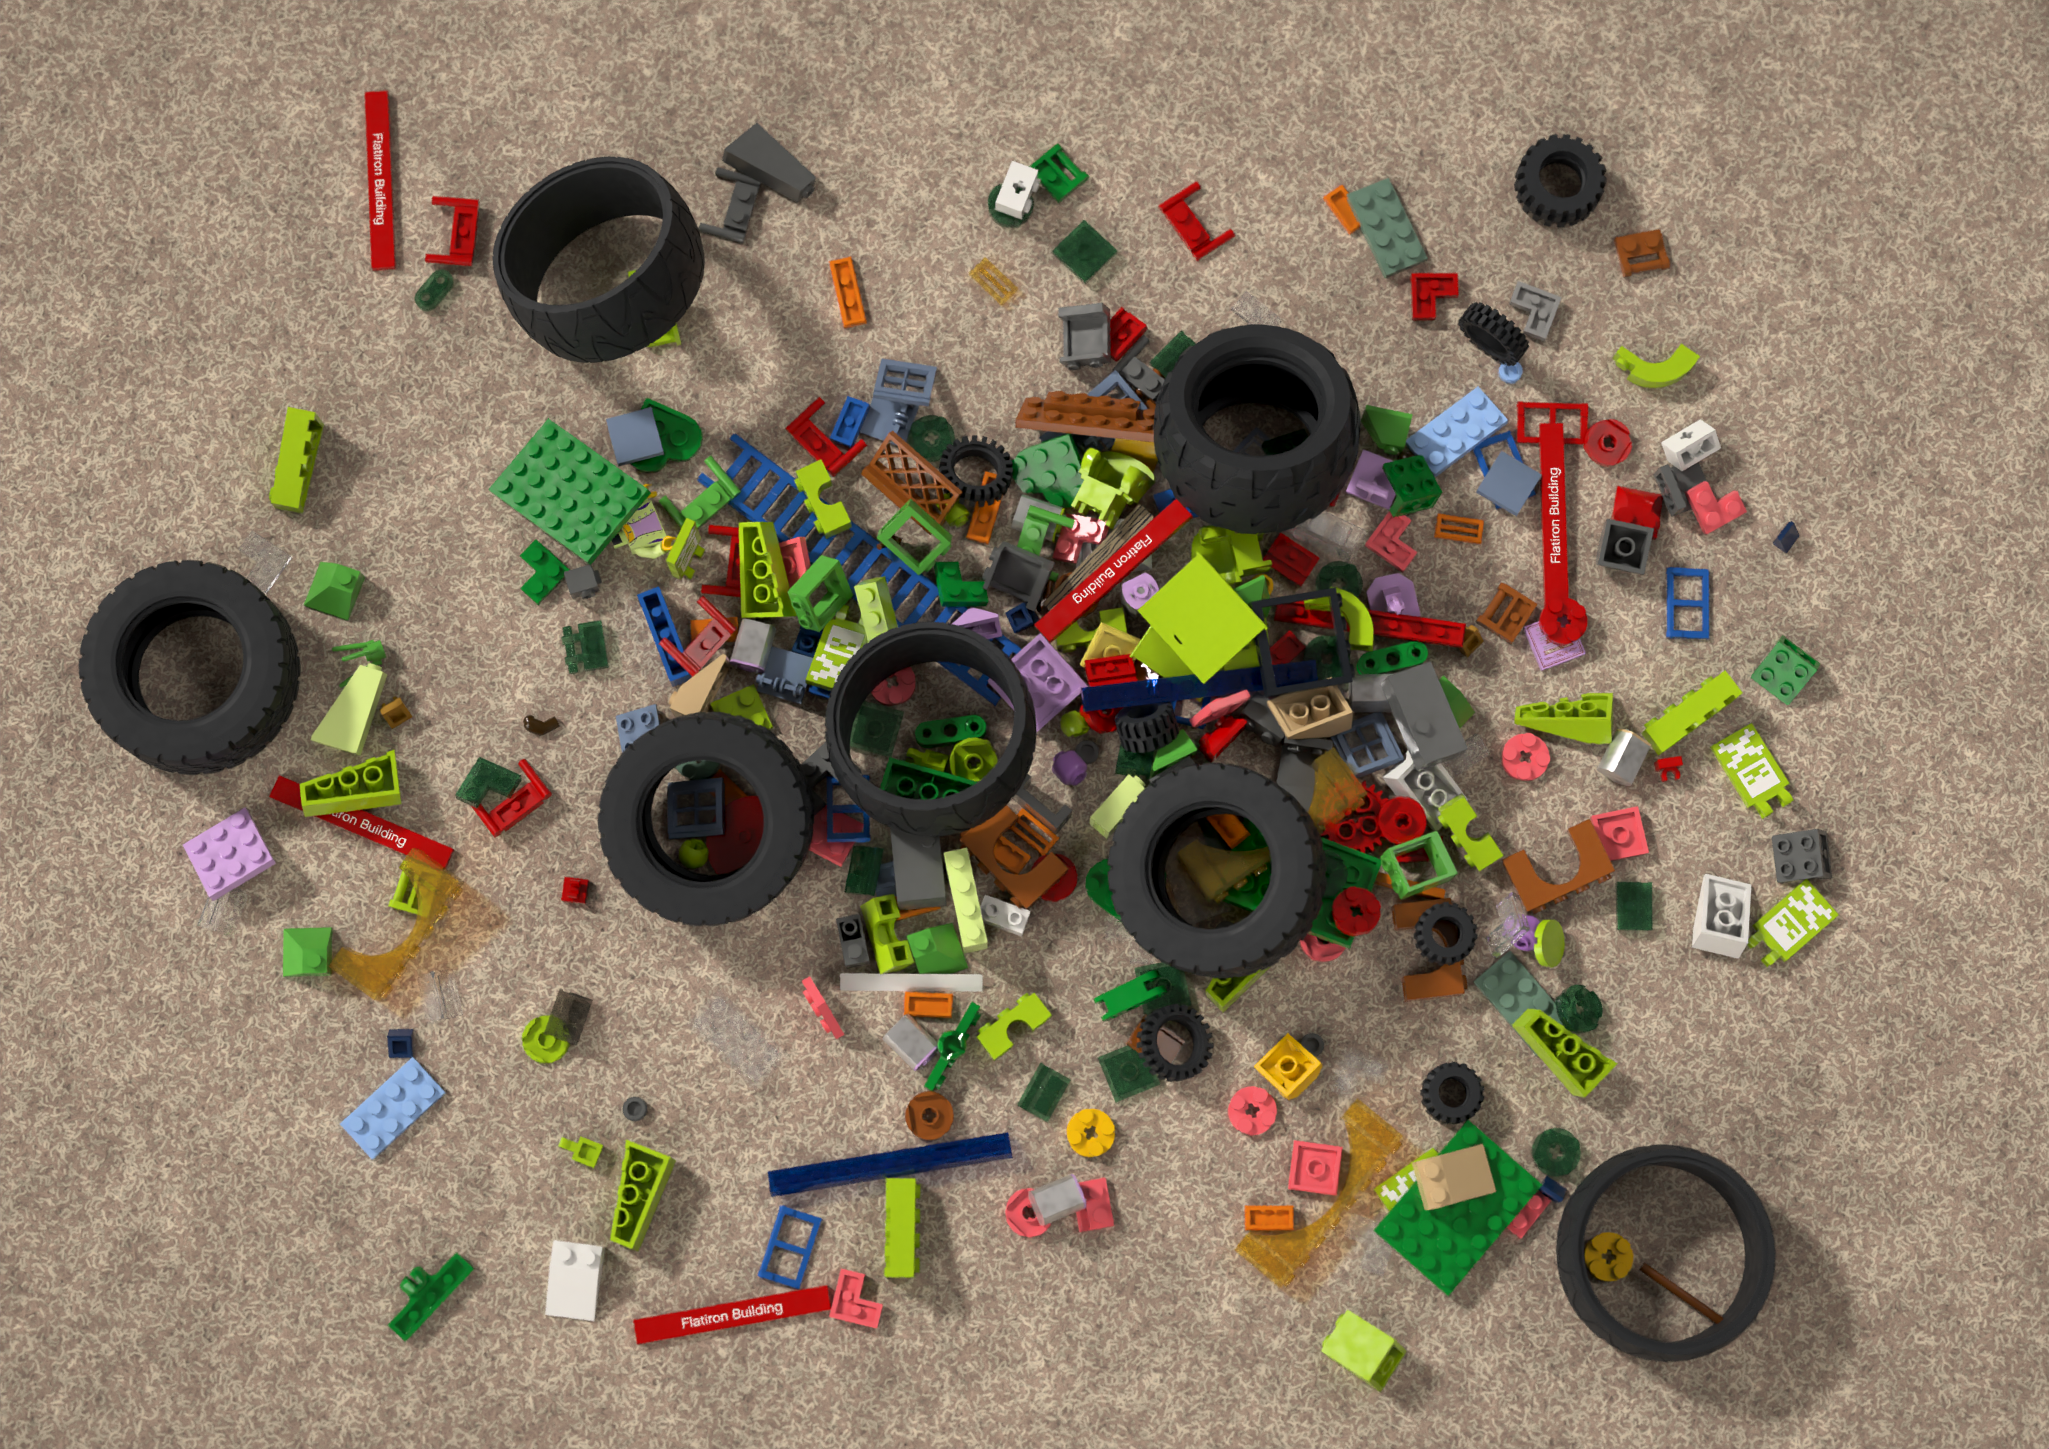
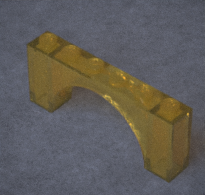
[328,848,464,1000]

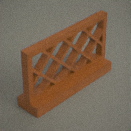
[861,430,962,535]

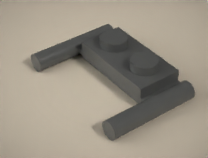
[699,167,761,243]
[1112,335,1165,404]

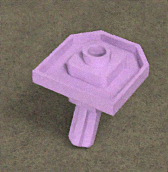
[1366,573,1421,617]

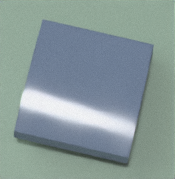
[606,407,664,467]
[1476,451,1542,516]

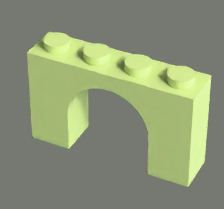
[943,848,988,954]

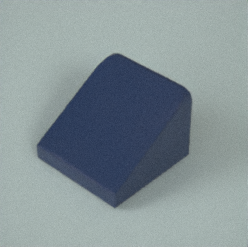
[1773,521,1799,553]
[1005,602,1039,634]
[387,1029,414,1058]
[1539,1176,1566,1203]

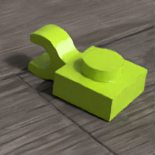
[905,748,949,772]
[558,1136,604,1168]

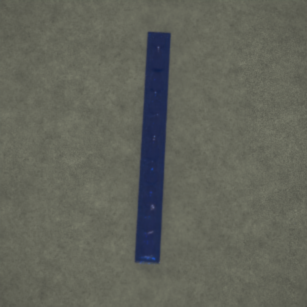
[1081,660,1318,712]
[768,1132,1012,1197]

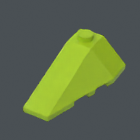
[1514,693,1613,745]

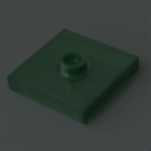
[1052,220,1117,284]
[850,701,904,758]
[1134,962,1191,1015]
[1097,1045,1161,1103]

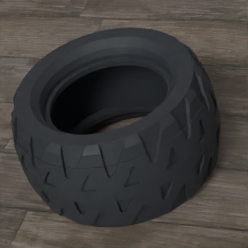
[1154,324,1361,534]

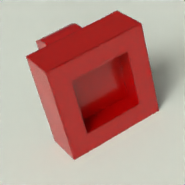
[1654,756,1683,782]
[561,877,589,904]

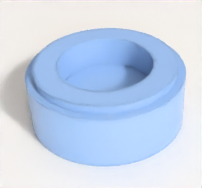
[1498,362,1523,384]

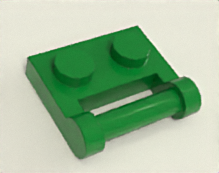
[1029,143,1090,204]

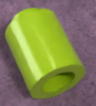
[936,492,970,528]

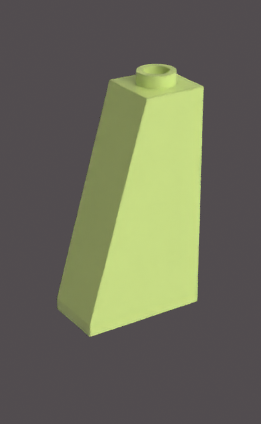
[311,663,387,756]

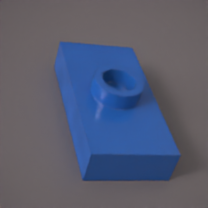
[830,396,870,448]

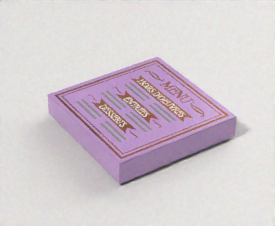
[1523,616,1586,671]

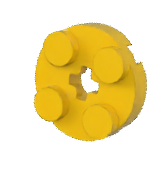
[1067,1109,1115,1157]
[1584,1232,1634,1282]

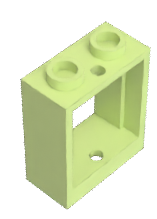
[1089,775,1146,839]

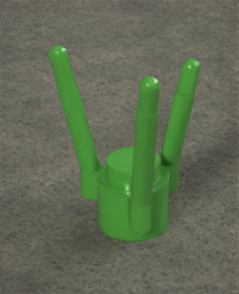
[332,640,387,688]

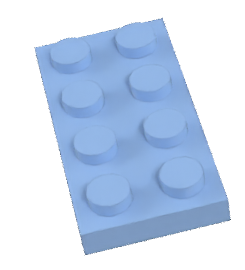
[1405,386,1508,477]
[340,1057,446,1160]

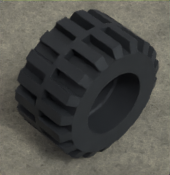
[1114,698,1179,753]
[1414,902,1478,966]
[1420,1062,1485,1125]

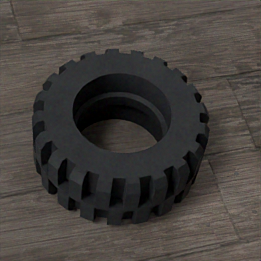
[1514,134,1607,228]

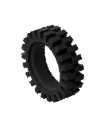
[1458,302,1529,366]
[939,435,1013,507]
[1136,1004,1214,1082]

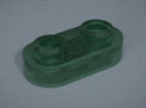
[415,269,454,311]

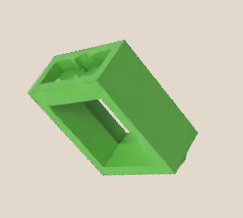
[877,498,952,575]
[788,555,853,632]
[1380,831,1458,900]

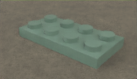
[1347,178,1428,278]
[1473,951,1573,1056]

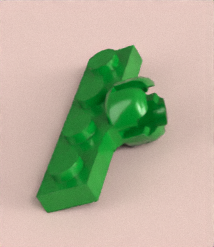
[924,1002,982,1091]
[387,1251,474,1342]

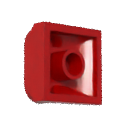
[1611,486,1663,540]
[1198,715,1247,763]

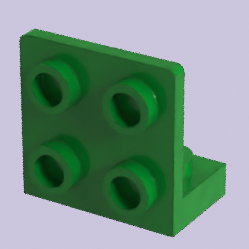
[1382,455,1443,518]
[1751,635,1820,705]

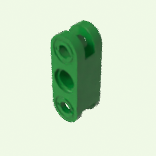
[1356,641,1428,674]
[915,715,986,749]
[1093,969,1168,1022]

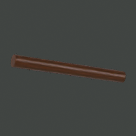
[1639,1262,1724,1324]

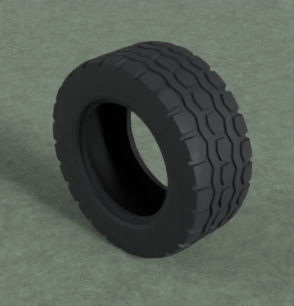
[79,560,301,775]
[598,712,815,926]
[1108,762,1327,979]

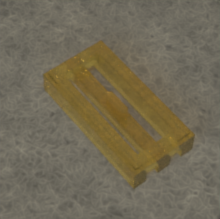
[969,257,1018,306]

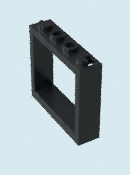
[1248,587,1355,698]

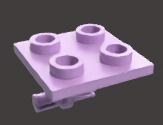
[1346,449,1396,510]

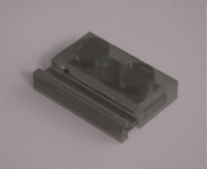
[544,989,593,1046]

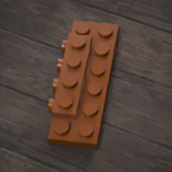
[1016,391,1155,442]

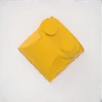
[1254,1033,1323,1100]

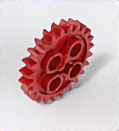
[1315,779,1389,853]

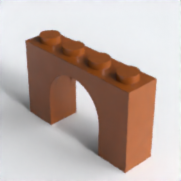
[960,805,1068,910]
[1502,819,1615,915]
[1391,898,1468,1002]

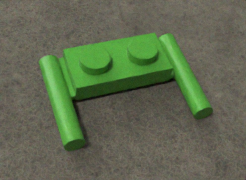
[659,456,741,529]
[1017,505,1075,582]

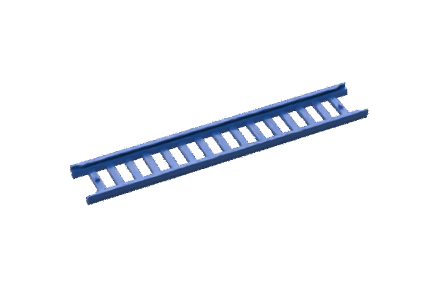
[697,434,1022,706]

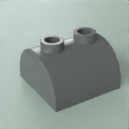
[1596,519,1654,575]

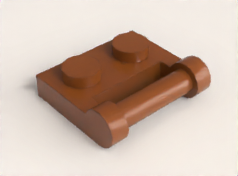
[1614,229,1670,278]
[1476,582,1537,644]

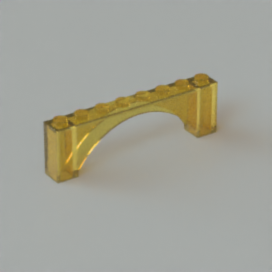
[1175,747,1368,904]
[1233,1098,1403,1288]

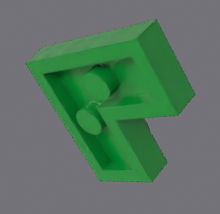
[520,539,569,605]
[934,562,989,607]

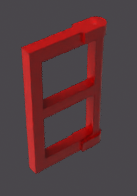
[1516,401,1589,445]

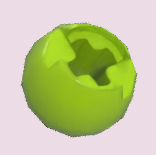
[1060,710,1089,737]
[679,839,708,869]

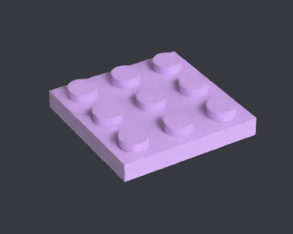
[987,633,1088,732]
[183,807,276,901]

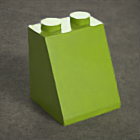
[1321,1309,1407,1392]

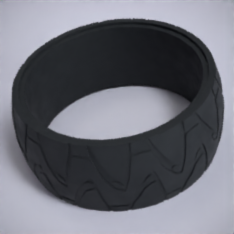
[492,156,705,363]
[825,622,1037,837]
[1556,1144,1776,1362]

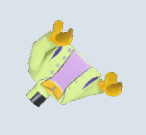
[612,484,676,559]

